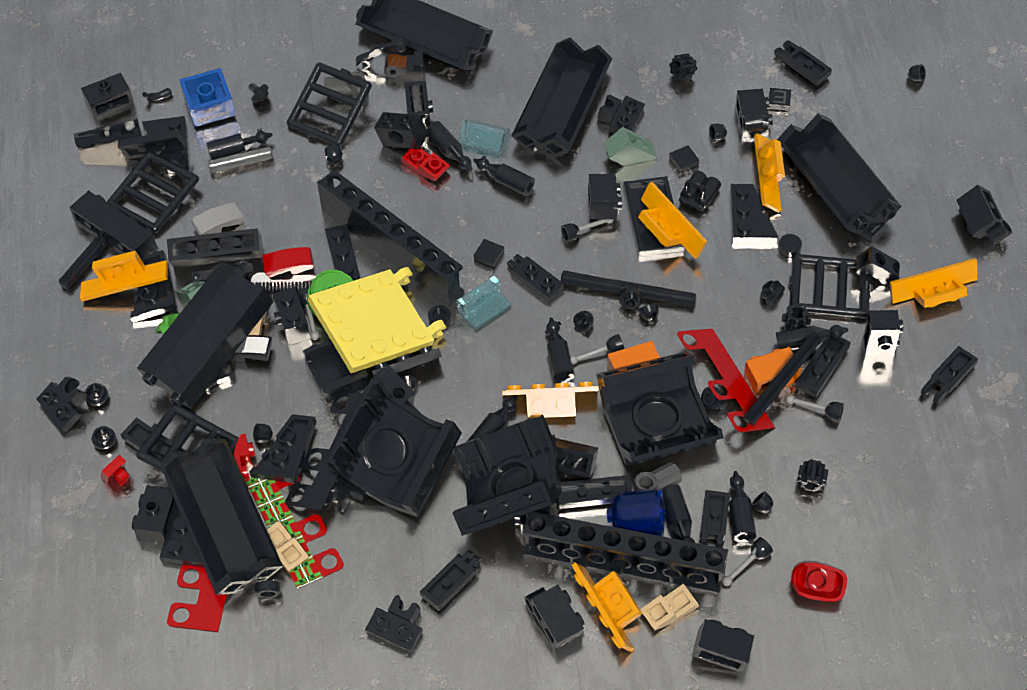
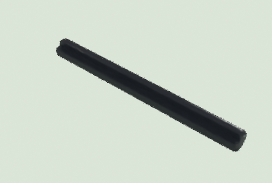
[561,270,697,307]

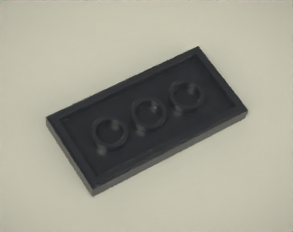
[623,176,684,257]

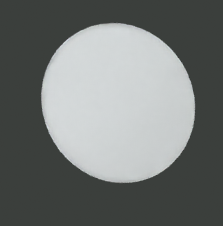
[251,272,270,287]

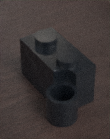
[735,88,773,138]
[956,185,1012,244]
[524,585,585,649]

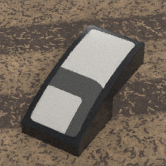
[229,335,272,363]

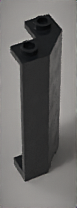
[355,0,493,70]
[511,37,613,158]
[777,113,902,234]
[137,261,274,409]
[160,437,283,595]

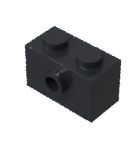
[81,73,134,119]
[404,81,433,129]
[588,174,622,219]
[273,287,311,345]
[863,310,904,357]
[555,438,598,478]
[132,485,176,544]
[692,619,755,673]

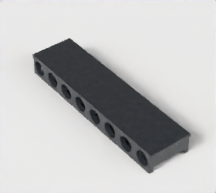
[317,170,465,307]
[523,511,729,595]

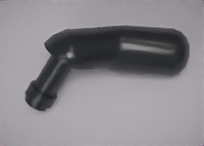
[142,88,172,102]

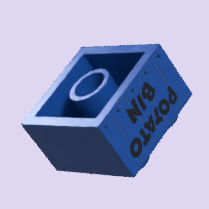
[179,68,236,127]

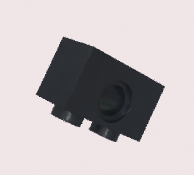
[374,112,429,149]

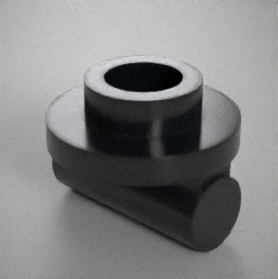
[248,83,269,103]
[761,280,785,306]
[701,386,727,410]

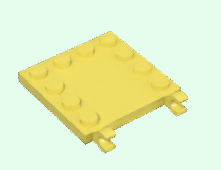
[307,267,446,373]

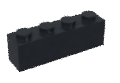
[69,190,157,258]
[167,228,263,268]

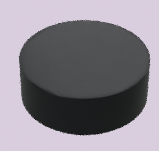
[778,234,802,257]
[428,305,451,327]
[255,580,281,598]

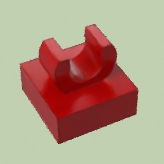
[100,454,129,486]

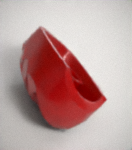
[791,561,847,602]

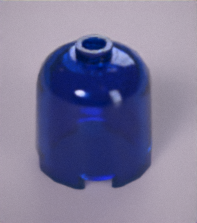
[607,490,665,536]

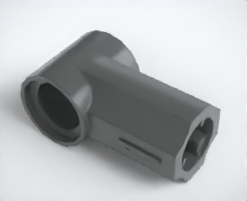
[324,71,366,99]
[633,462,682,504]

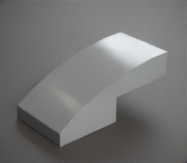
[191,202,244,235]

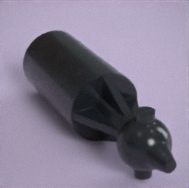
[427,121,473,171]
[206,128,273,160]
[473,156,535,196]
[545,317,575,382]
[776,325,848,351]
[466,395,517,442]
[729,471,757,543]
[659,485,695,543]

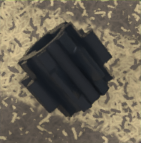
[669,53,698,80]
[781,304,812,330]
[797,459,829,492]

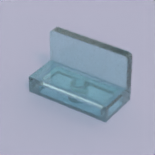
[458,119,510,152]
[458,276,511,330]

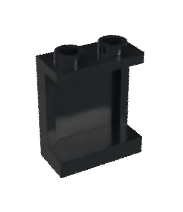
[303,339,369,406]

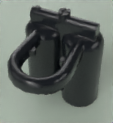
[678,171,721,211]

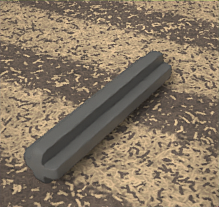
[208,146,273,173]

